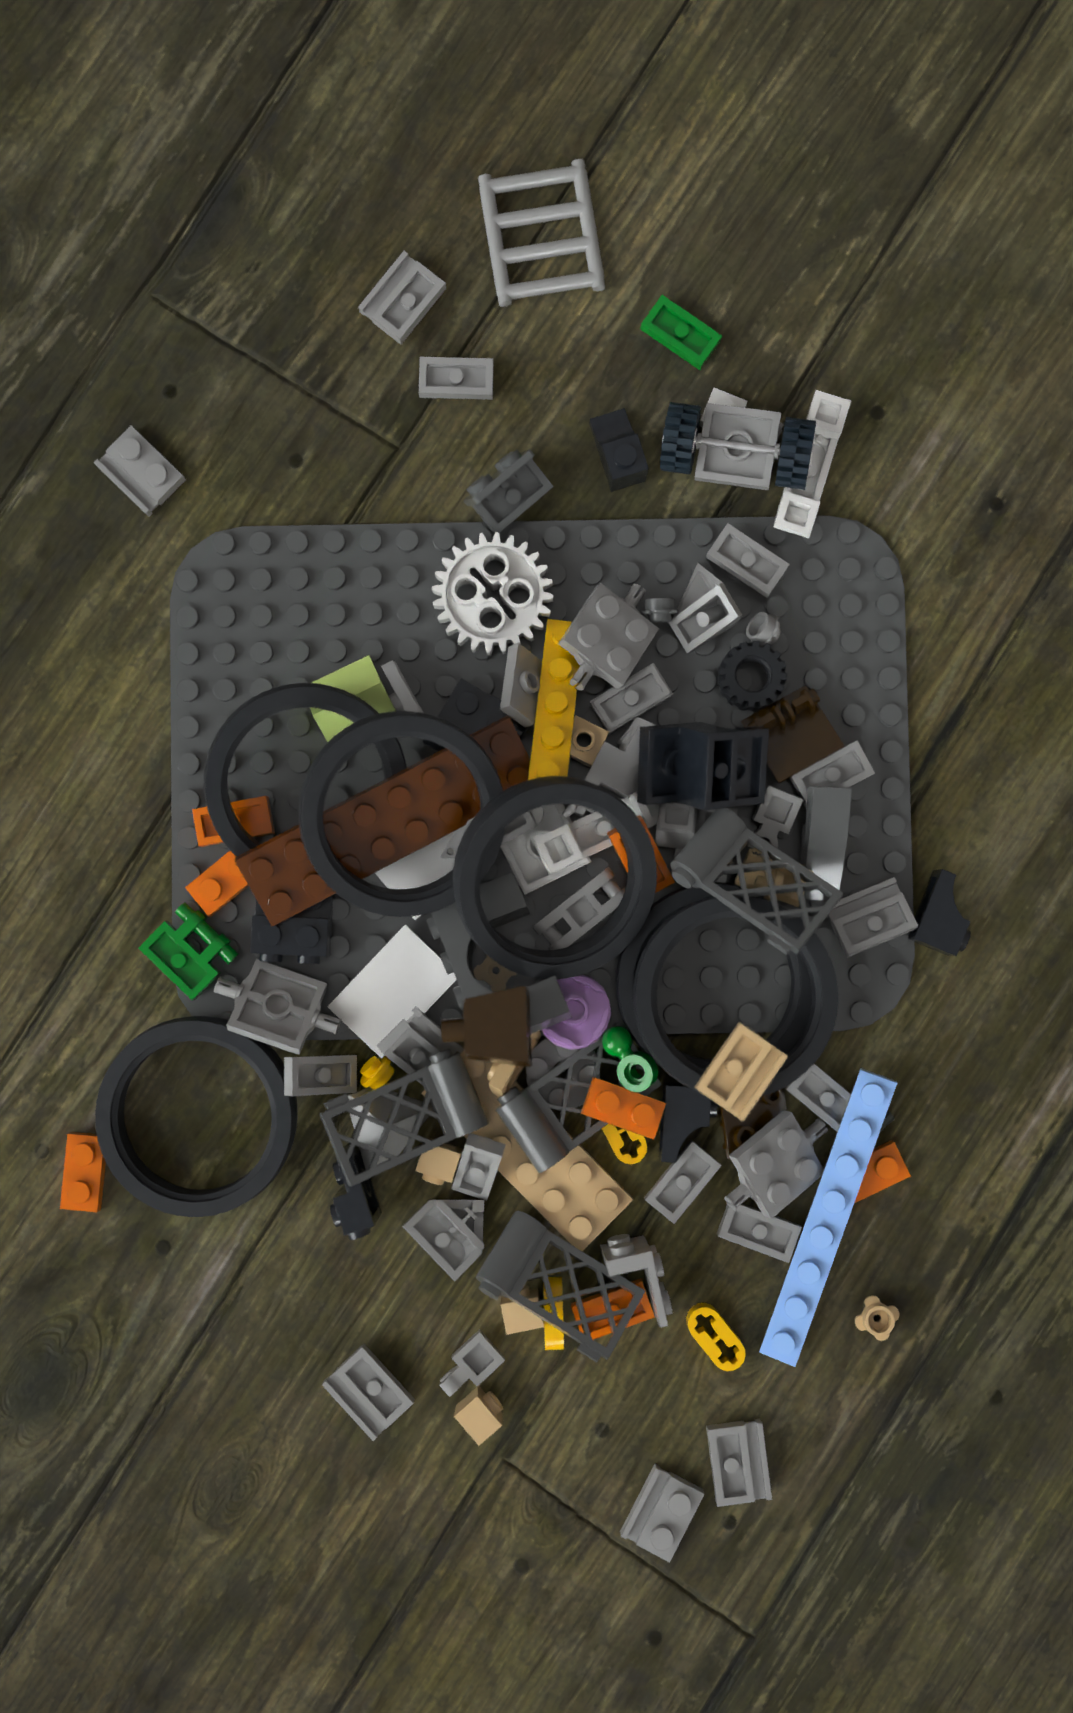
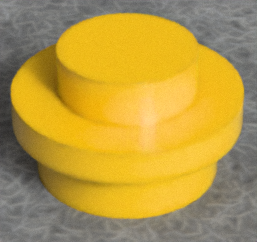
[360,1056,395,1090]

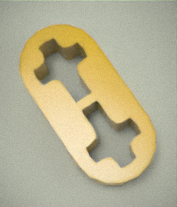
[602,1124,647,1164]
[543,1277,564,1350]
[686,1303,746,1371]

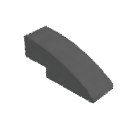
[800,786,852,901]

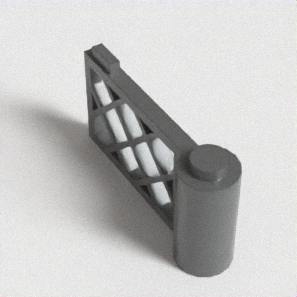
[670,808,843,955]
[496,1022,662,1173]
[319,1048,489,1186]
[476,1211,645,1362]

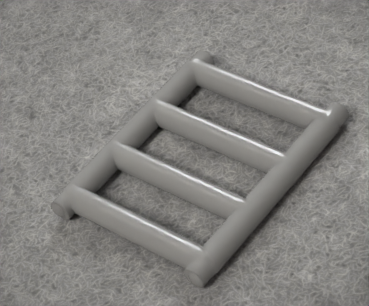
[478,159,605,307]

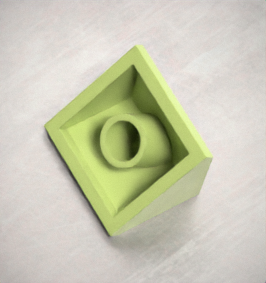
[310,655,396,742]

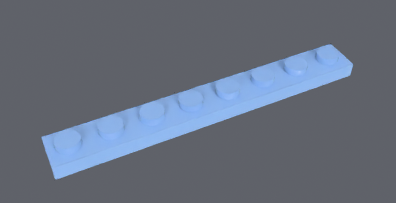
[759,1068,897,1367]

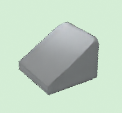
[655,802,697,849]

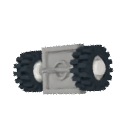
[660,402,816,490]

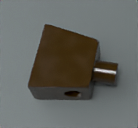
[441,986,532,1067]

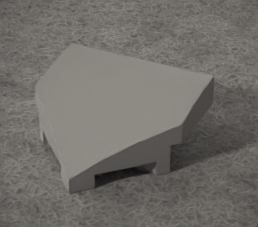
[402,1199,484,1281]

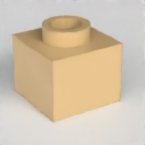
[570,715,609,768]
[416,1137,463,1185]
[501,1285,544,1335]
[454,1386,503,1446]

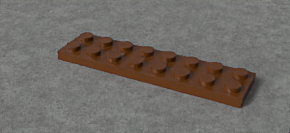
[235,716,530,927]

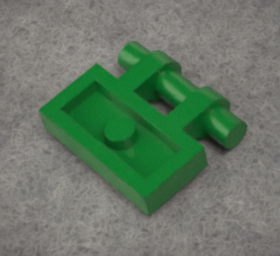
[138,902,239,1001]

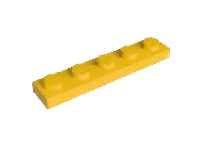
[528,619,580,780]

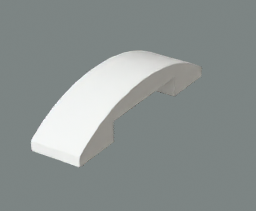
[773,390,851,538]
[533,792,659,874]

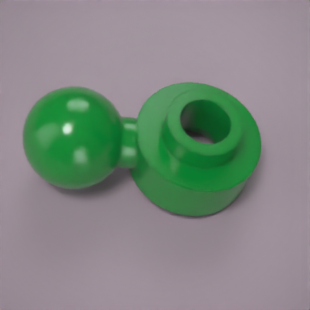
[602,1026,658,1092]

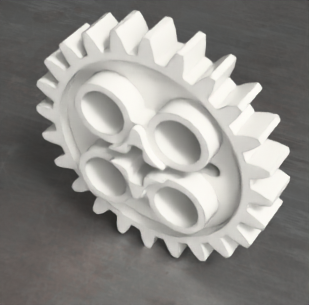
[432,532,553,655]

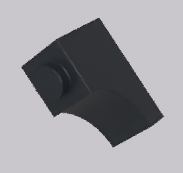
[589,408,649,492]
[908,869,971,956]
[658,1082,717,1163]

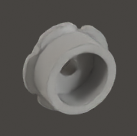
[746,612,781,647]

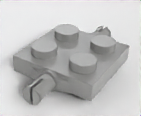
[558,583,659,691]
[214,959,341,1055]
[724,1110,828,1219]

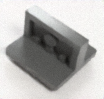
[463,449,554,534]

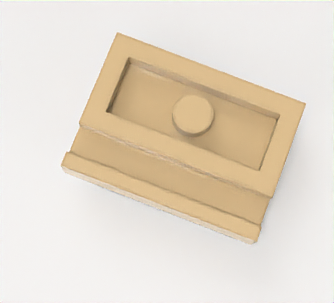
[695,1023,788,1121]

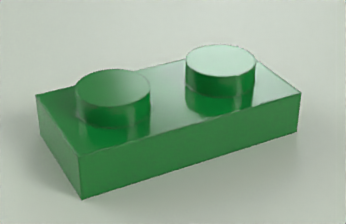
[640,295,722,370]

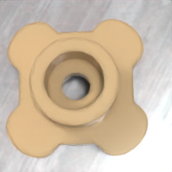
[474,954,517,992]
[855,1295,899,1341]

